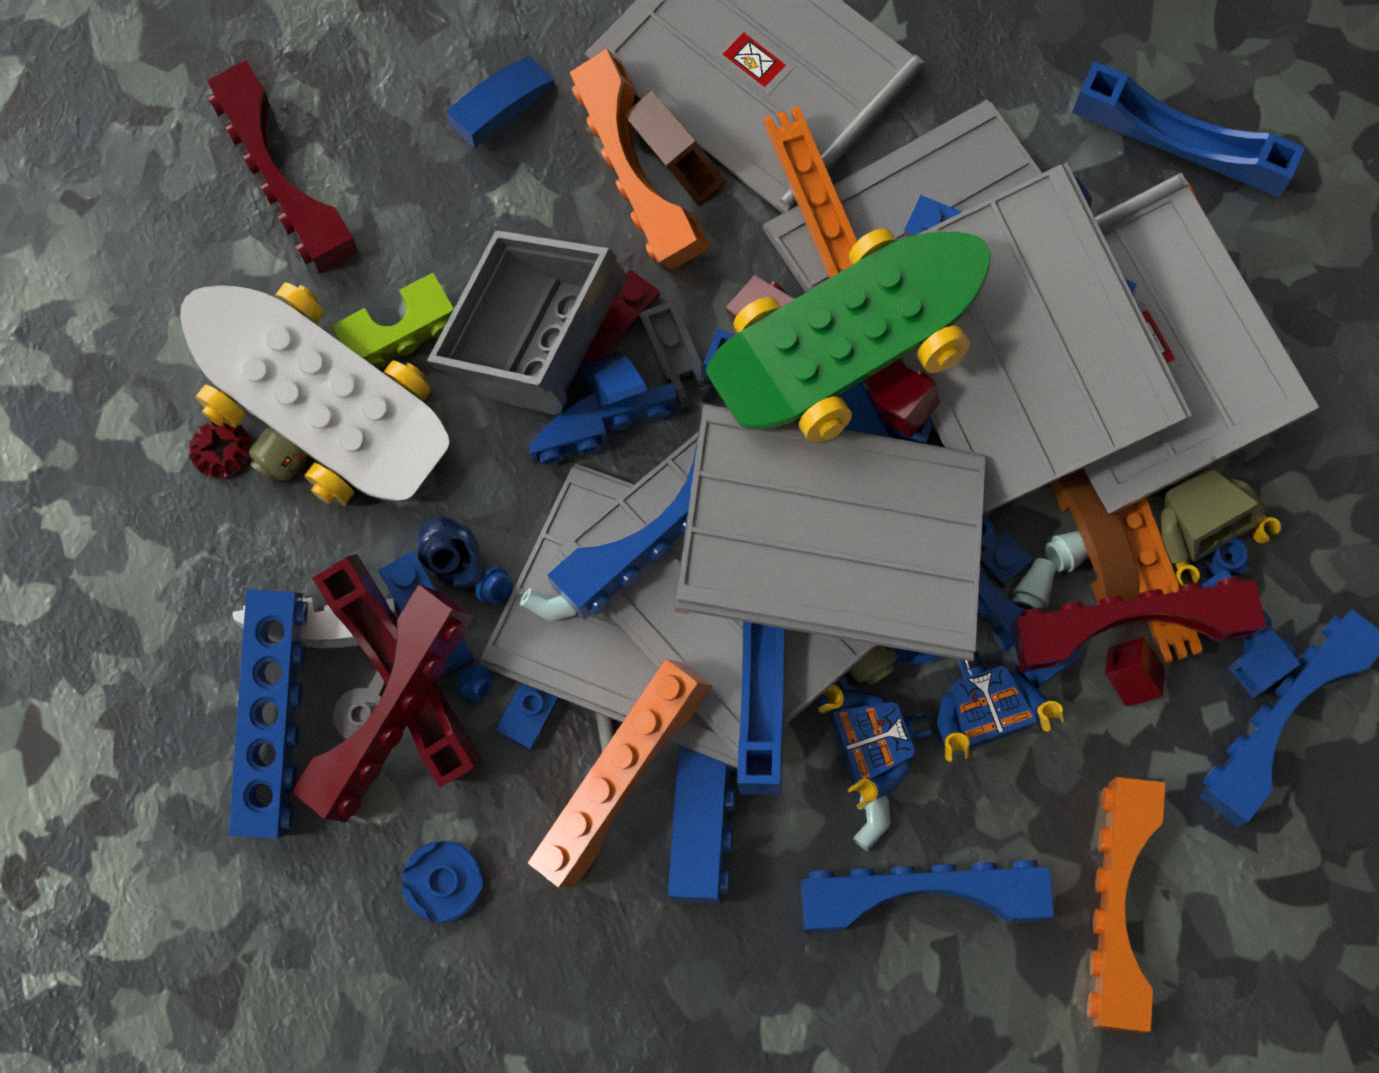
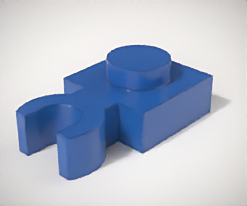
[980,516,1033,588]

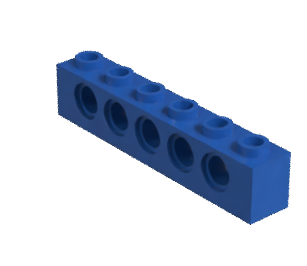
[228,589,308,839]

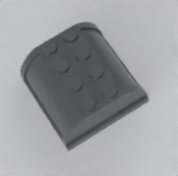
[427,230,627,415]

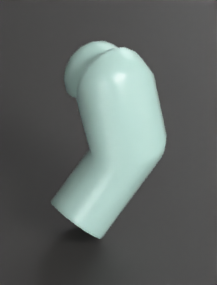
[520,588,576,621]
[853,795,891,852]

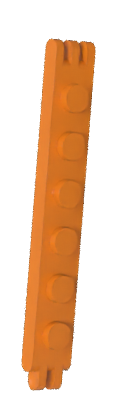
[763,106,857,279]
[1116,498,1202,664]

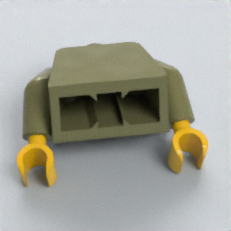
[1161,469,1281,586]

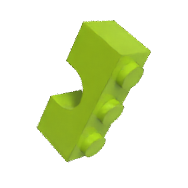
[331,273,454,370]

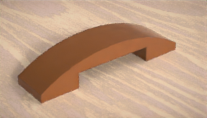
[1050,469,1140,605]

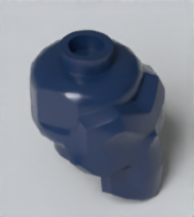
[415,517,482,587]

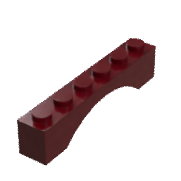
[207,60,358,273]
[725,275,940,438]
[312,554,482,788]
[1011,576,1267,673]
[292,585,474,822]

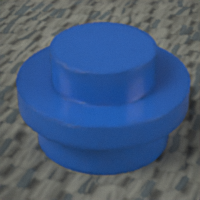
[476,566,513,605]

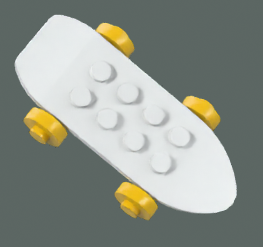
[180,282,449,506]

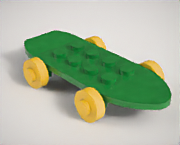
[706,228,991,443]

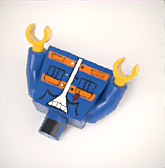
[937,651,1065,761]
[818,685,931,810]

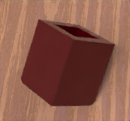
[1105,636,1165,706]

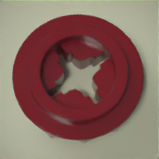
[189,420,251,479]

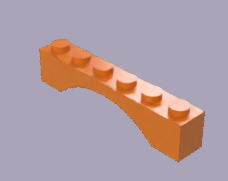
[570,49,710,270]
[528,659,713,888]
[1087,777,1165,1033]

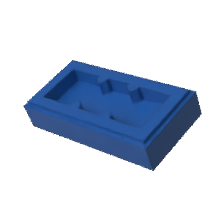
[495,683,559,751]

